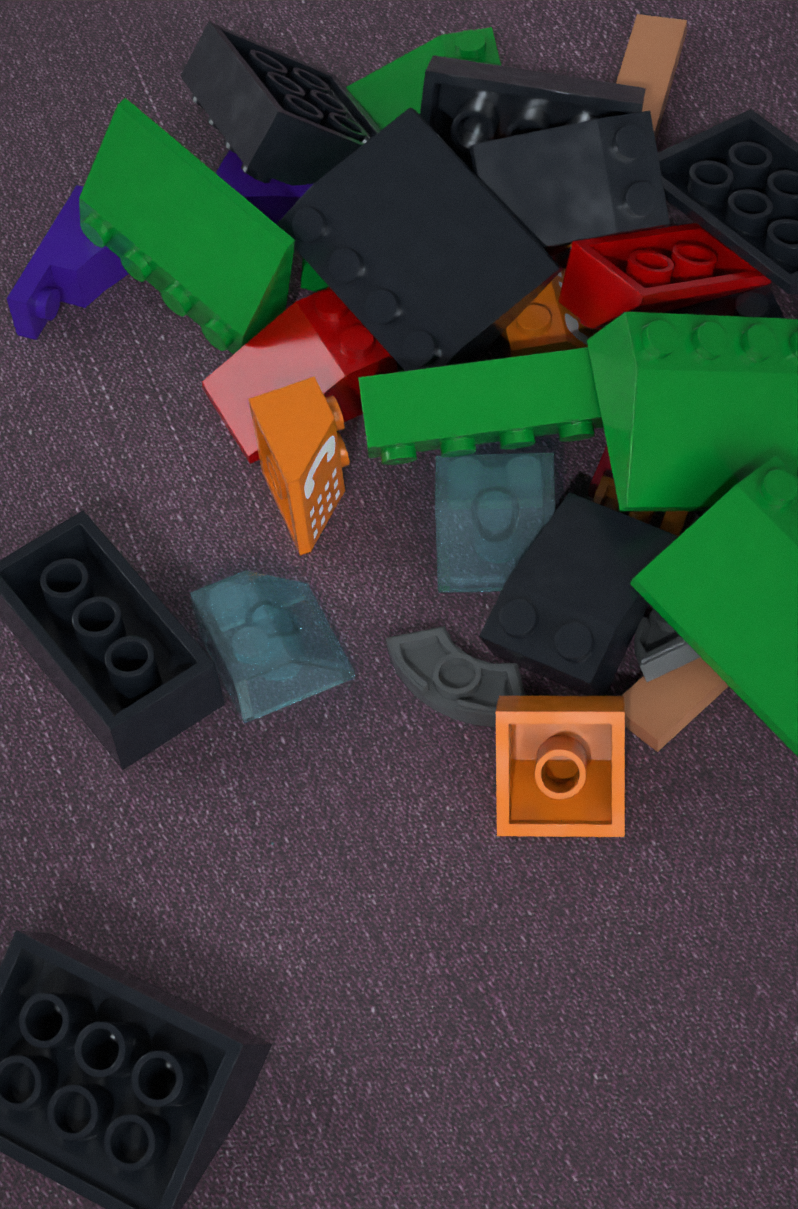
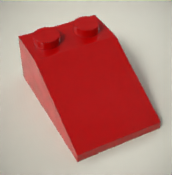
[202,287,398,464]

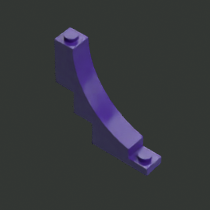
[7,150,313,340]

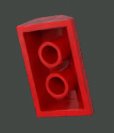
[558,223,771,330]

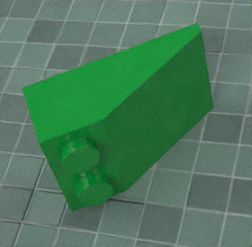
[346,27,501,130]

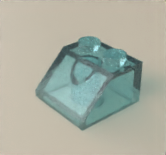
[435,452,556,593]
[190,570,356,724]

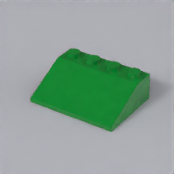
[79,98,295,354]
[587,312,798,511]
[358,347,603,465]
[630,456,798,757]

